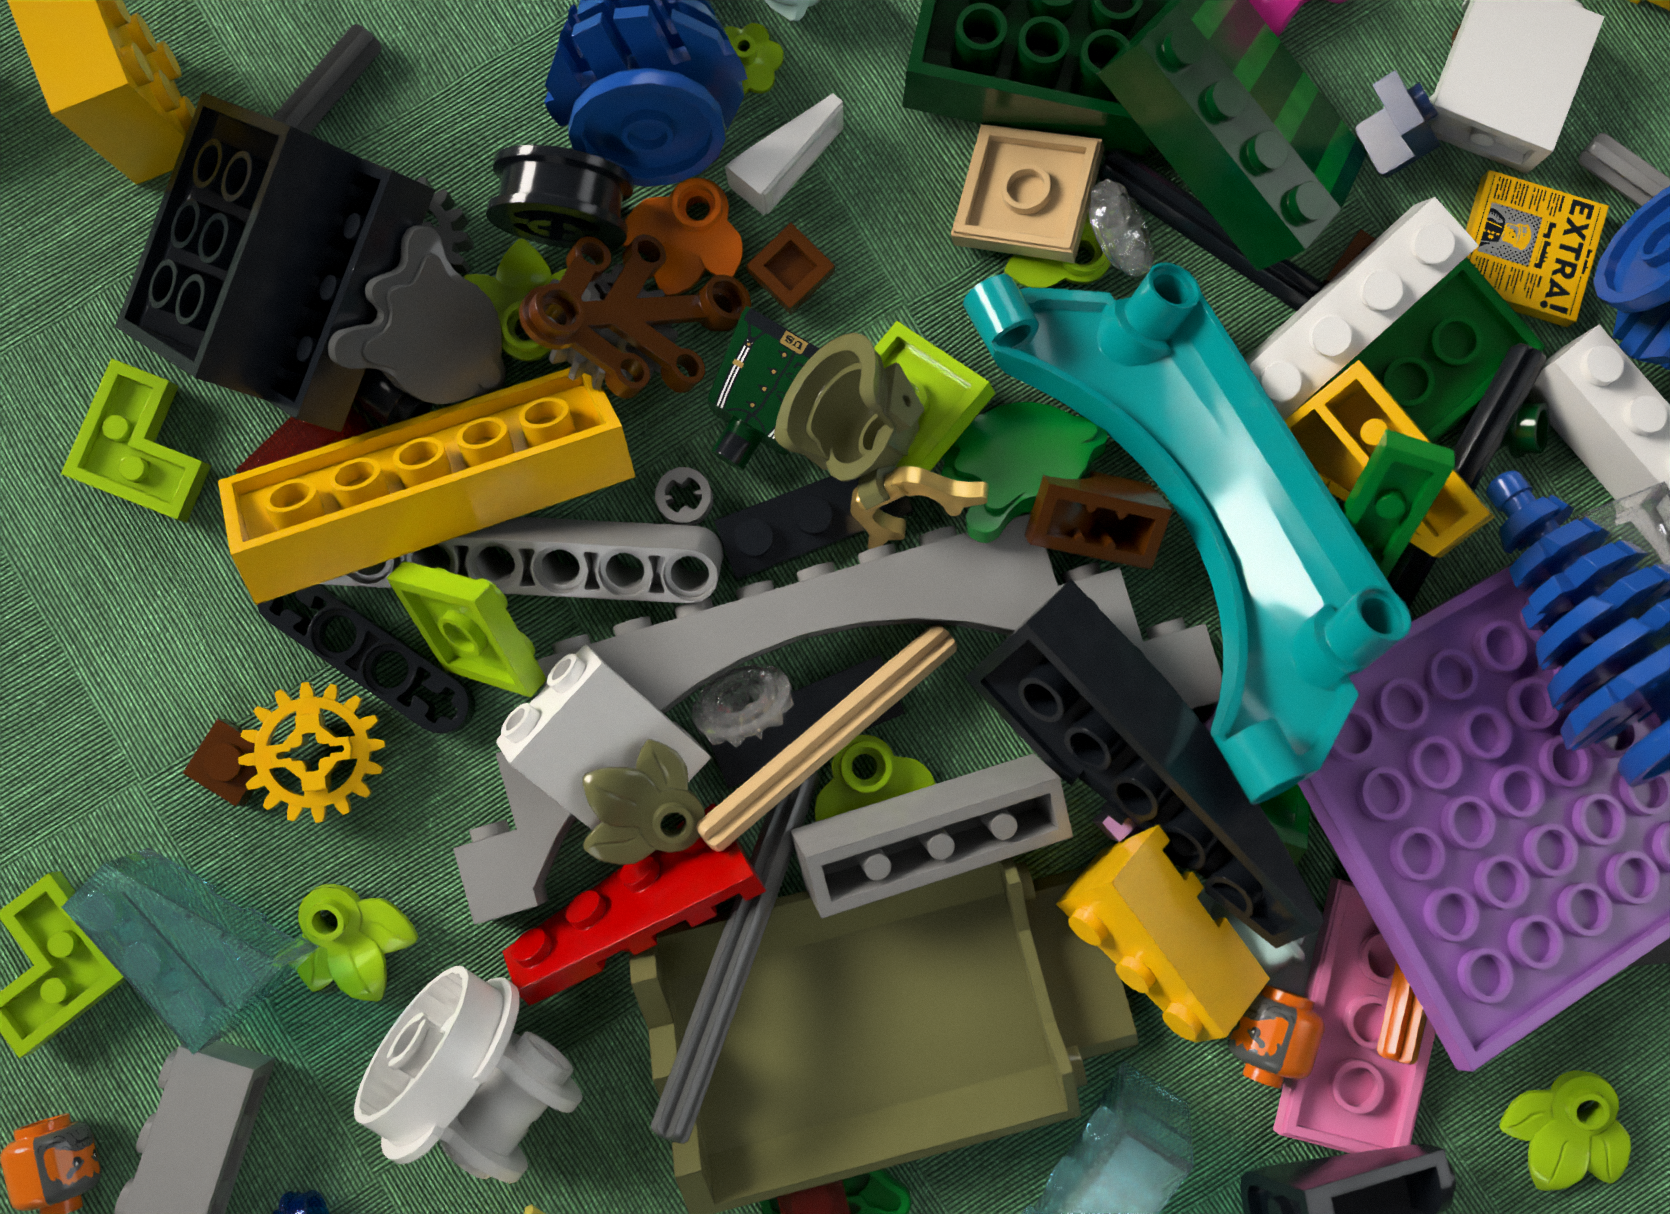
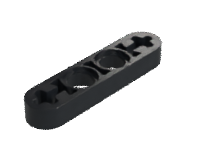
[257,584,475,734]

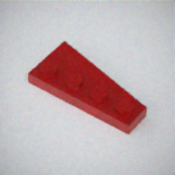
[502,803,766,1006]

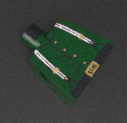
[707,306,819,471]

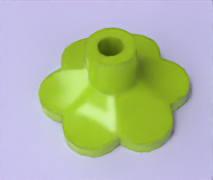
[724,23,784,95]

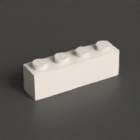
[1245,197,1479,420]
[1527,324,1670,563]

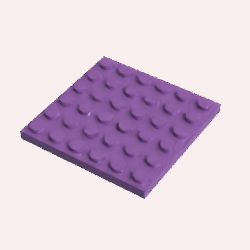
[1298,559,1670,1072]

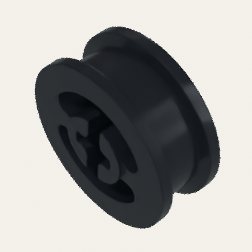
[486,145,634,249]

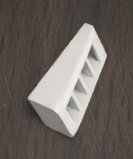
[725,93,844,215]

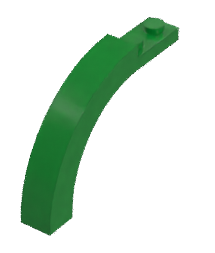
[1259,429,1455,866]

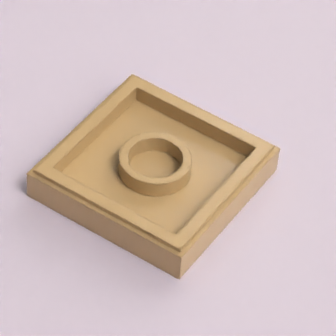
[951,124,1104,263]

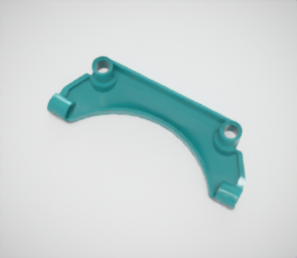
[963,263,1411,805]

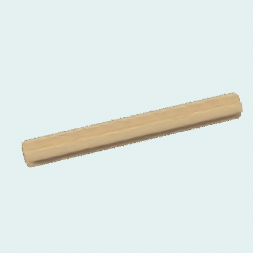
[696,624,958,852]

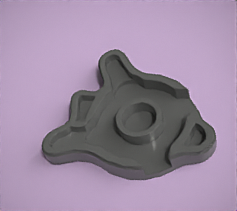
[328,225,506,404]

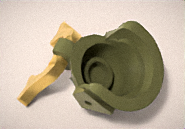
[774,333,989,549]

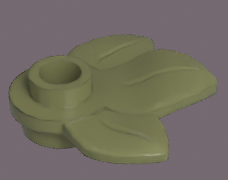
[582,739,705,865]

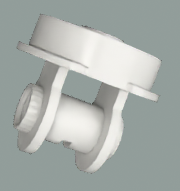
[354,966,582,1183]

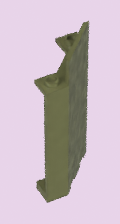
[629,857,1139,1214]

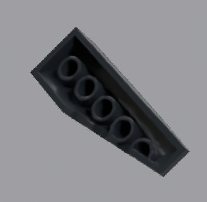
[965,580,1324,949]

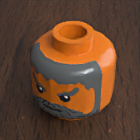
[1228,984,1325,1089]
[0,1113,102,1214]

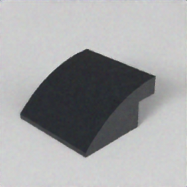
[115,92,435,433]

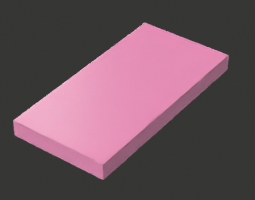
[1273,877,1436,1153]

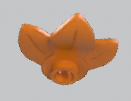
[622,178,743,296]

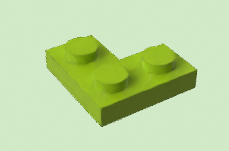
[61,358,211,523]
[0,871,136,1059]

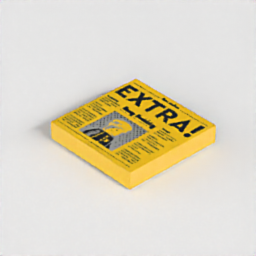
[1466,170,1609,327]

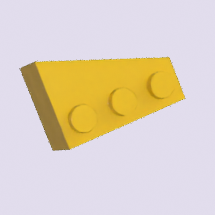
[1284,360,1495,558]
[1056,825,1270,1043]

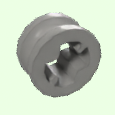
[655,467,713,525]

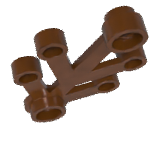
[519,234,751,398]

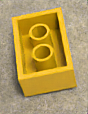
[7,0,196,185]

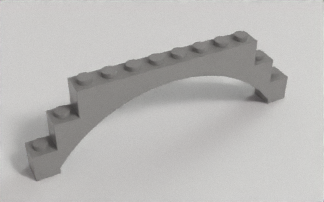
[453,513,1222,925]

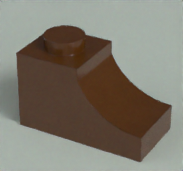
[1024,471,1173,570]

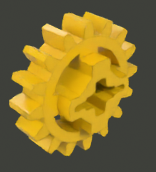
[238,682,387,823]

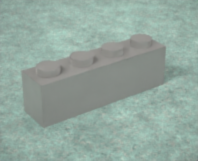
[790,753,1073,918]
[114,1035,276,1214]

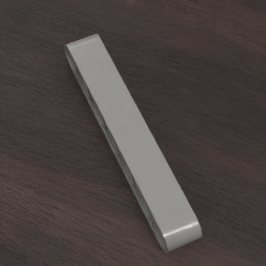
[320,517,724,603]

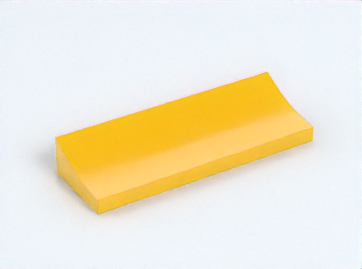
[218,367,636,605]

